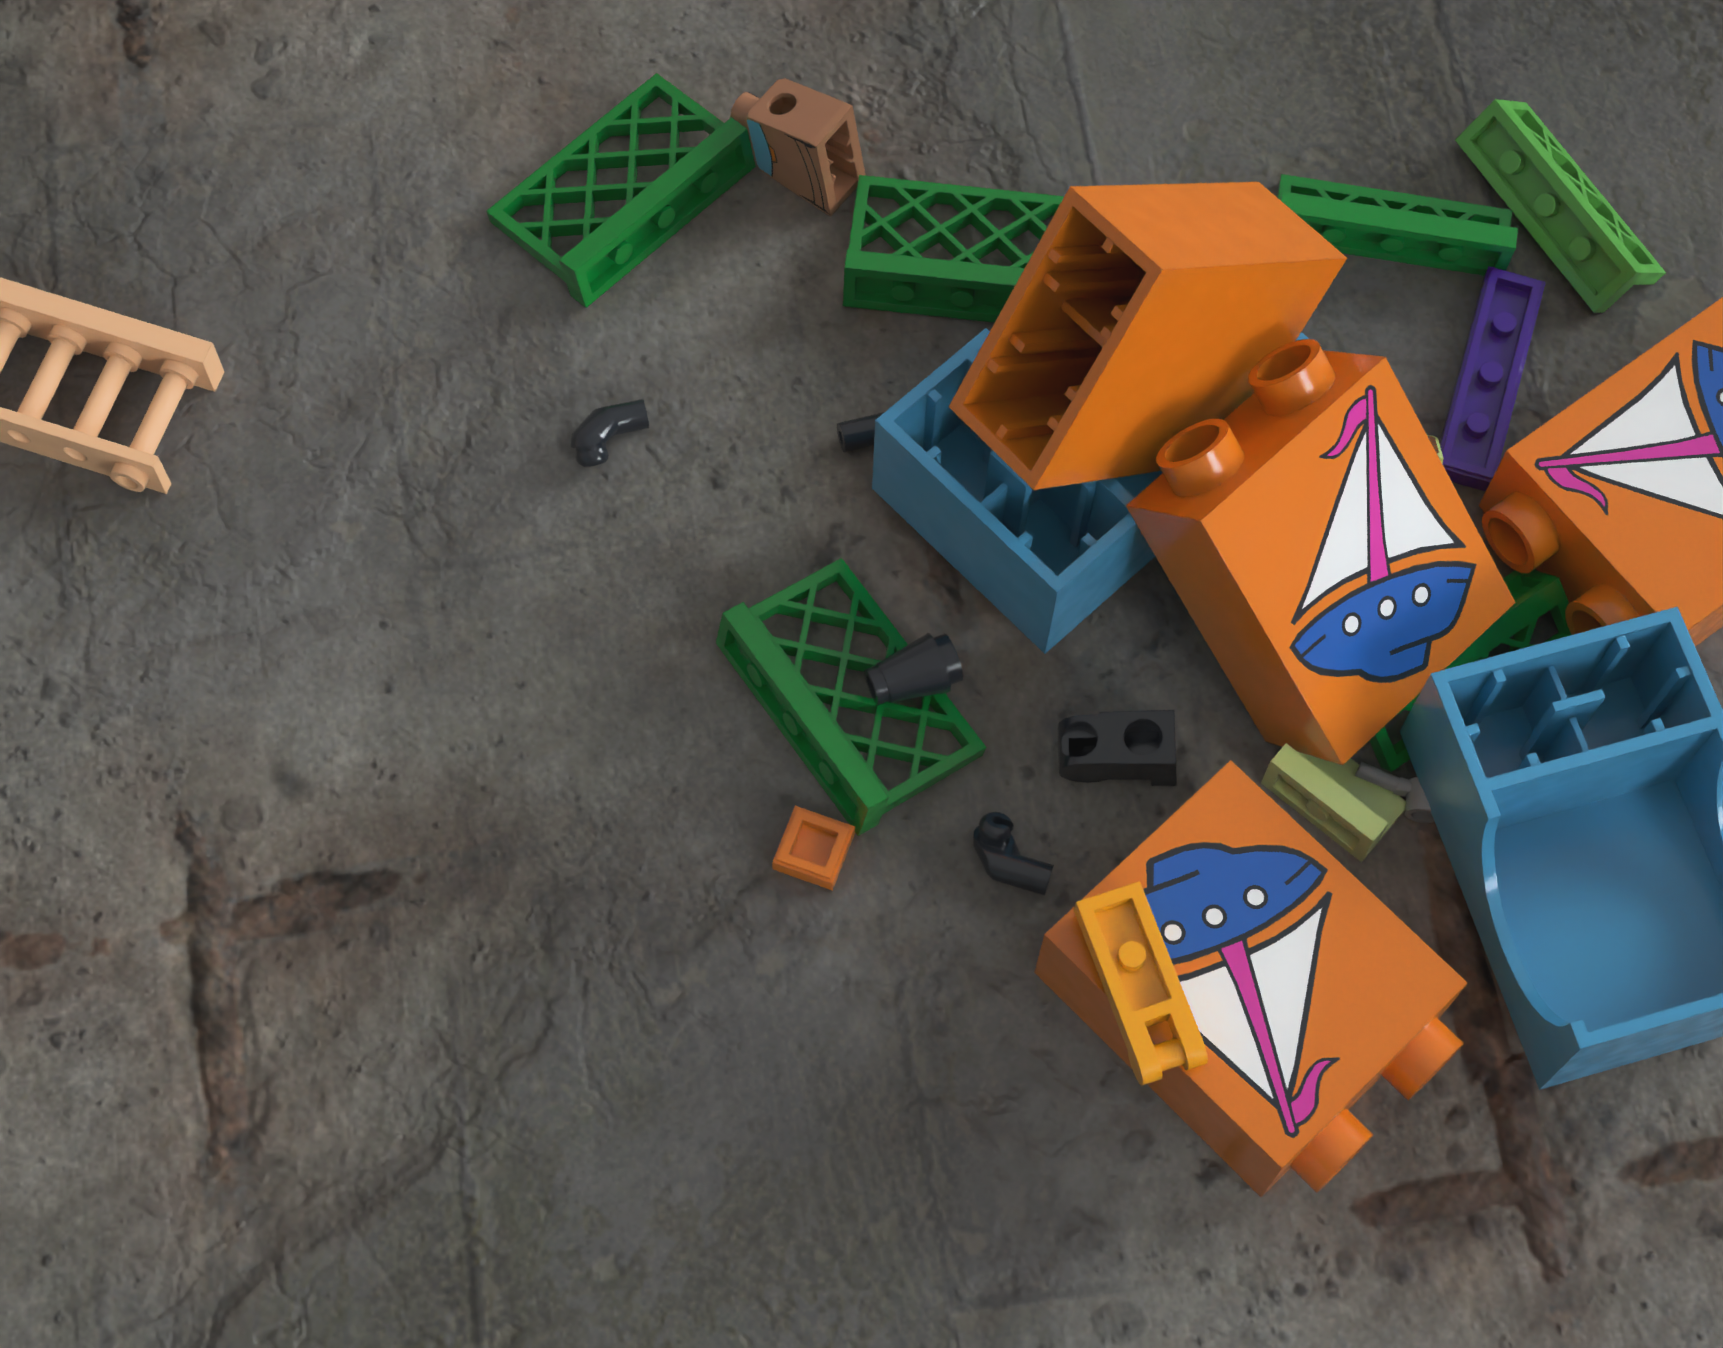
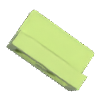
[1261,743,1406,862]

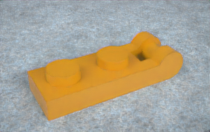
[1074,881,1208,1086]

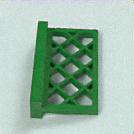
[486,73,756,308]
[843,175,1064,322]
[716,558,987,836]

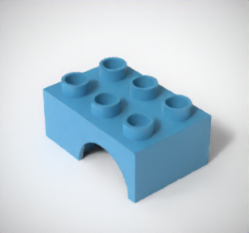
[872,328,1309,654]
[1400,607,1723,1090]

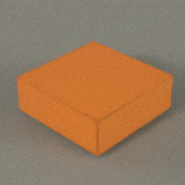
[772,805,855,891]

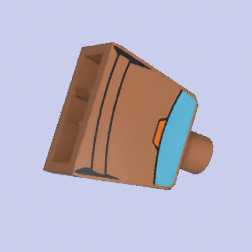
[730,78,865,216]

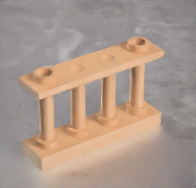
[0,277,224,494]

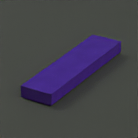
[1440,266,1546,491]

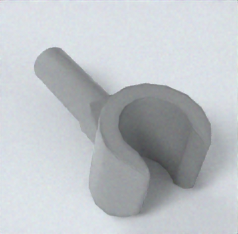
[1355,761,1434,823]

